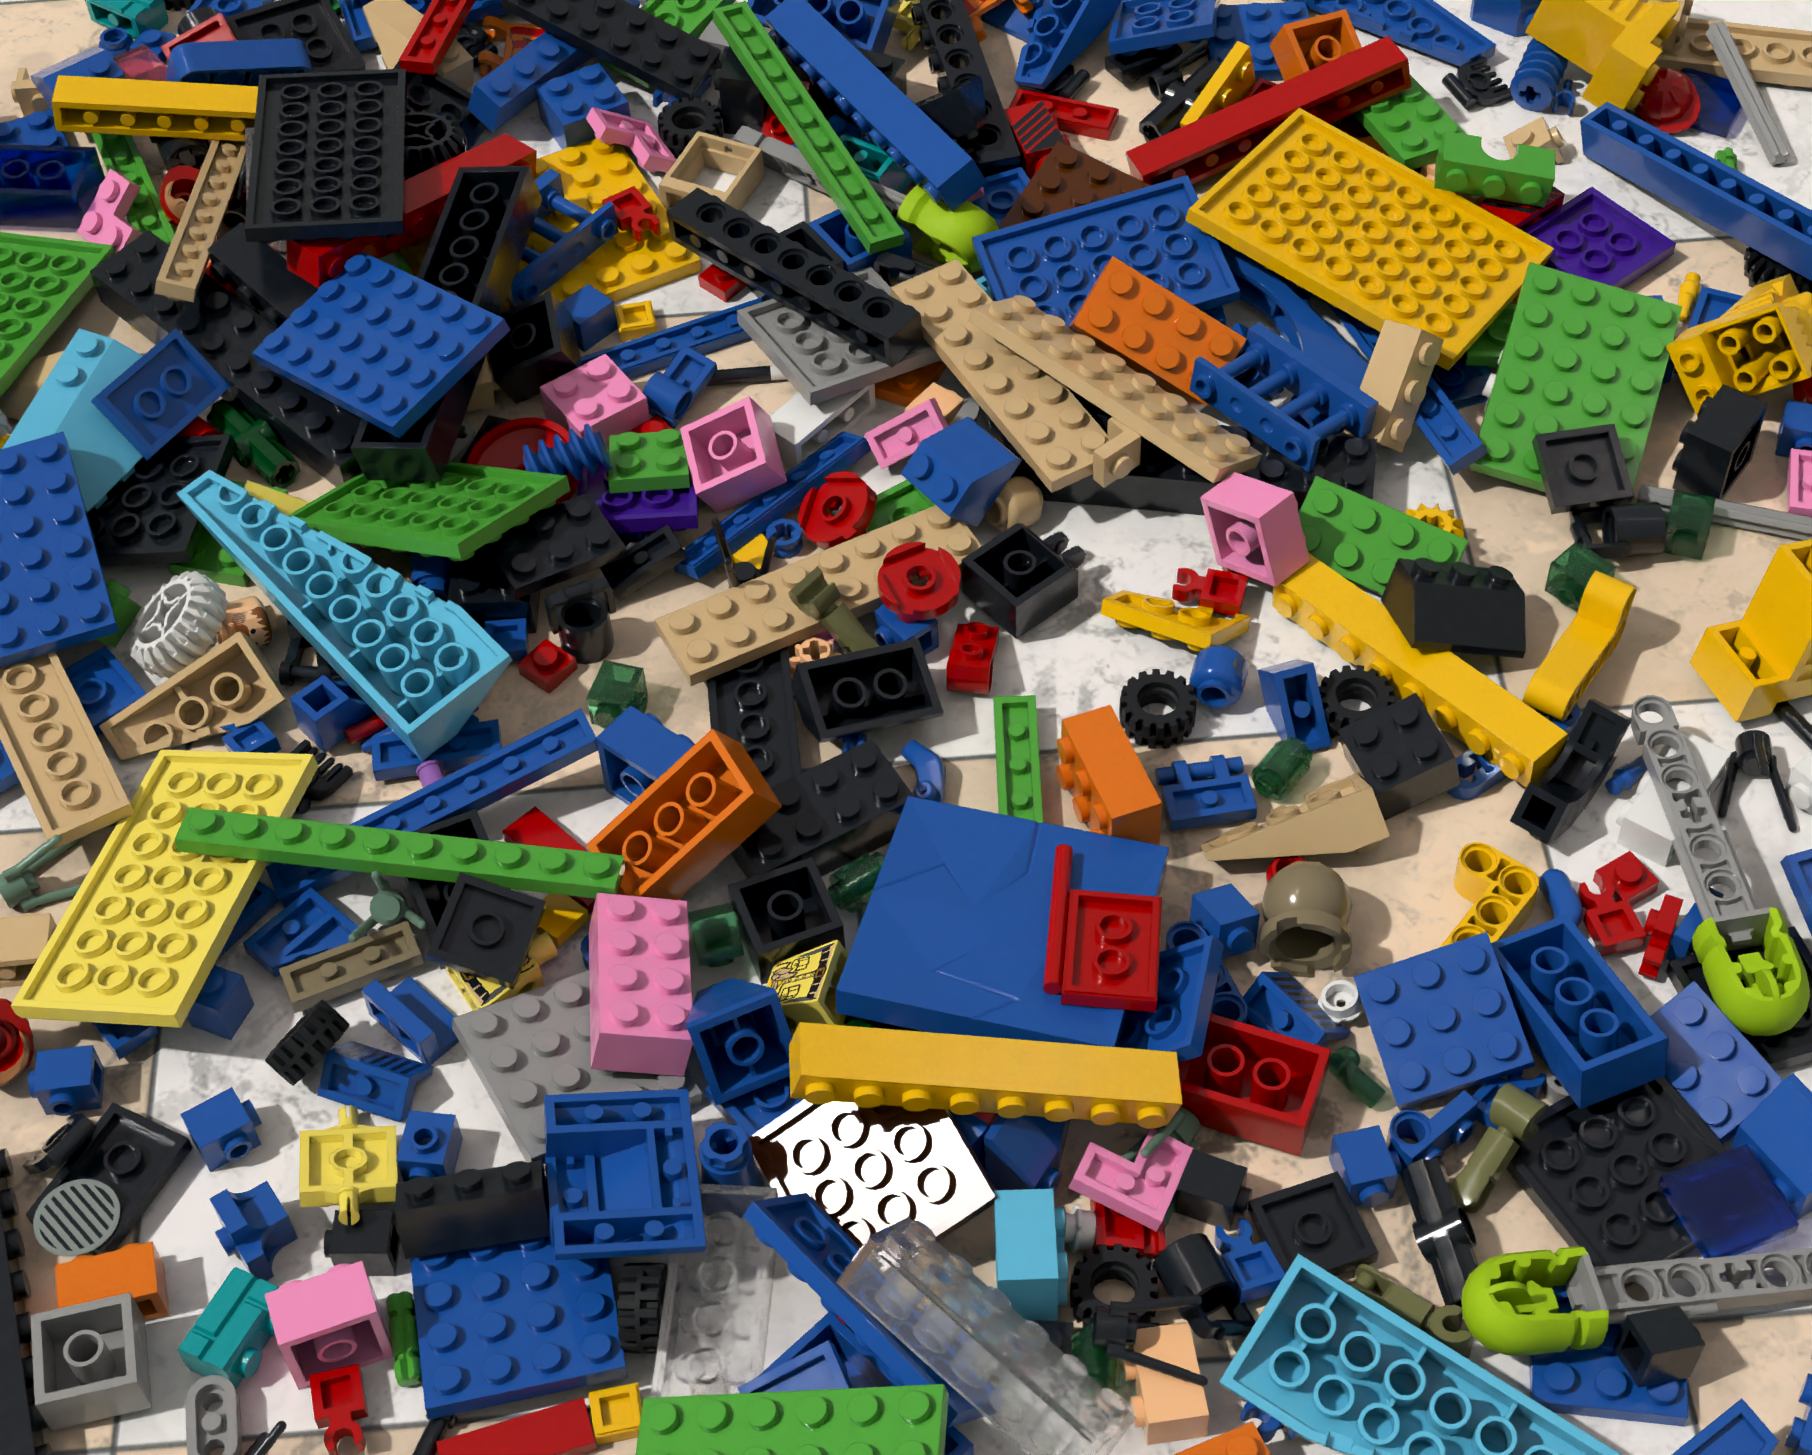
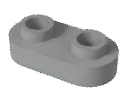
[185,1375,242,1455]

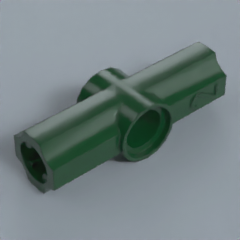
[206,399,301,489]

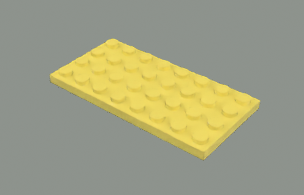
[10,750,319,1028]

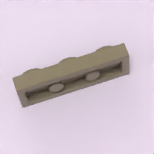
[279,921,424,1013]

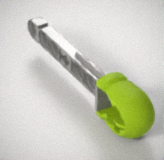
[731,126,999,274]
[1630,695,1810,1036]
[1461,1246,1812,1356]

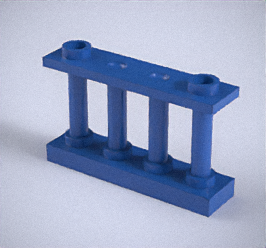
[508,169,618,309]
[1190,322,1379,472]

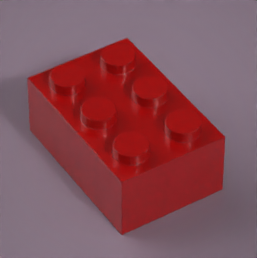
[1178,1013,1331,1156]

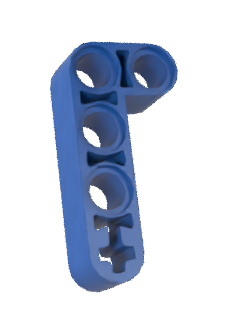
[165,38,314,86]

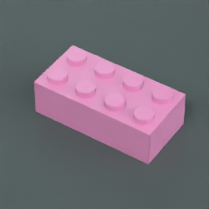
[589,893,693,1076]

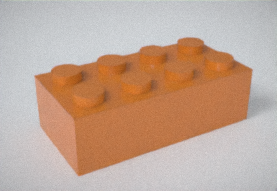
[1068,256,1247,411]
[586,728,782,900]

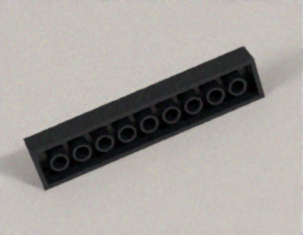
[351,166,542,481]
[90,230,363,487]
[976,406,1377,515]

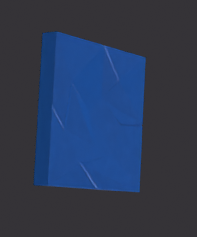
[836,796,1169,1047]

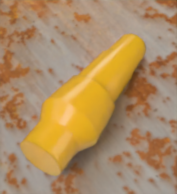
[1677,272,1701,322]

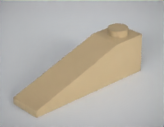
[99,631,287,762]

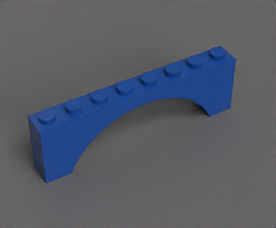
[1217,239,1368,435]

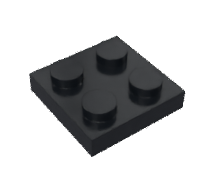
[1532,424,1634,514]
[426,872,547,989]
[1247,1171,1379,1276]

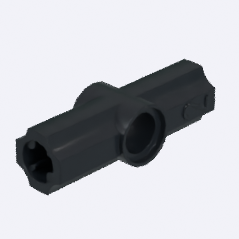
[1139,59,1221,142]
[1400,1158,1479,1307]

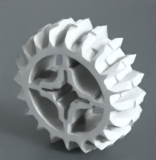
[129,571,228,678]

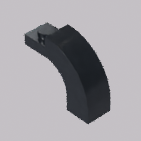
[1510,698,1632,843]

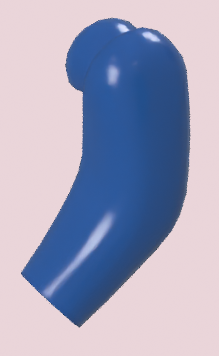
[901,740,946,802]
[1539,869,1583,927]

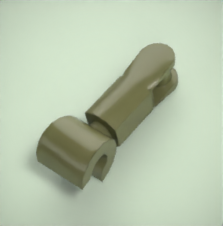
[788,566,879,653]
[1451,1083,1549,1213]
[1347,1264,1473,1359]

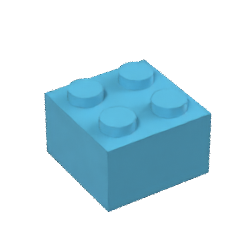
[994,1188,1068,1321]

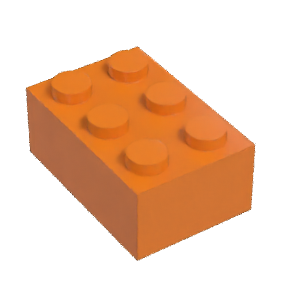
[1056,705,1162,845]

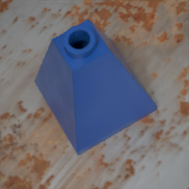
[686,978,792,1105]

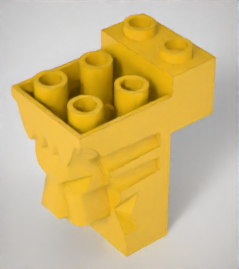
[1525,0,1681,111]
[1666,274,1812,416]
[1690,539,1812,723]

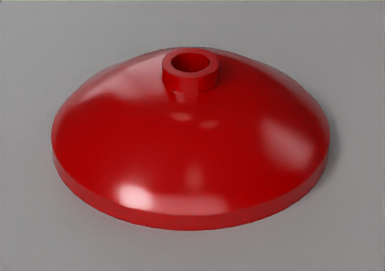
[466,417,580,504]

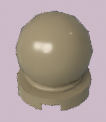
[1259,861,1353,978]

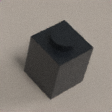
[1175,1149,1253,1231]
[324,1210,401,1276]
[1613,1305,1705,1388]

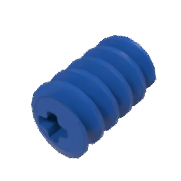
[1510,38,1568,111]
[523,423,613,481]

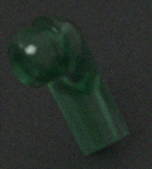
[1328,1046,1386,1109]

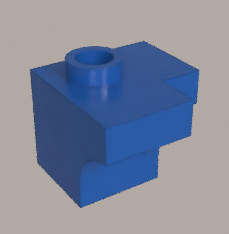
[209,1181,298,1281]

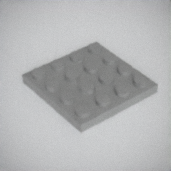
[737,266,941,406]
[452,970,702,1164]

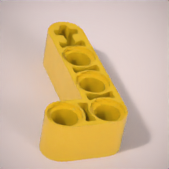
[1523,571,1637,721]
[1439,842,1539,948]

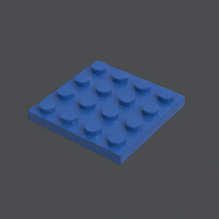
[410,1236,628,1420]

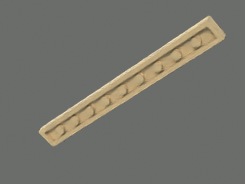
[154,140,253,302]

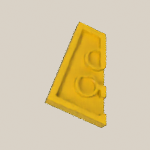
[1180,41,1256,127]
[1100,590,1251,652]

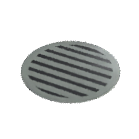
[33,1179,120,1257]

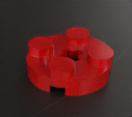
[798,471,877,550]
[877,542,961,624]

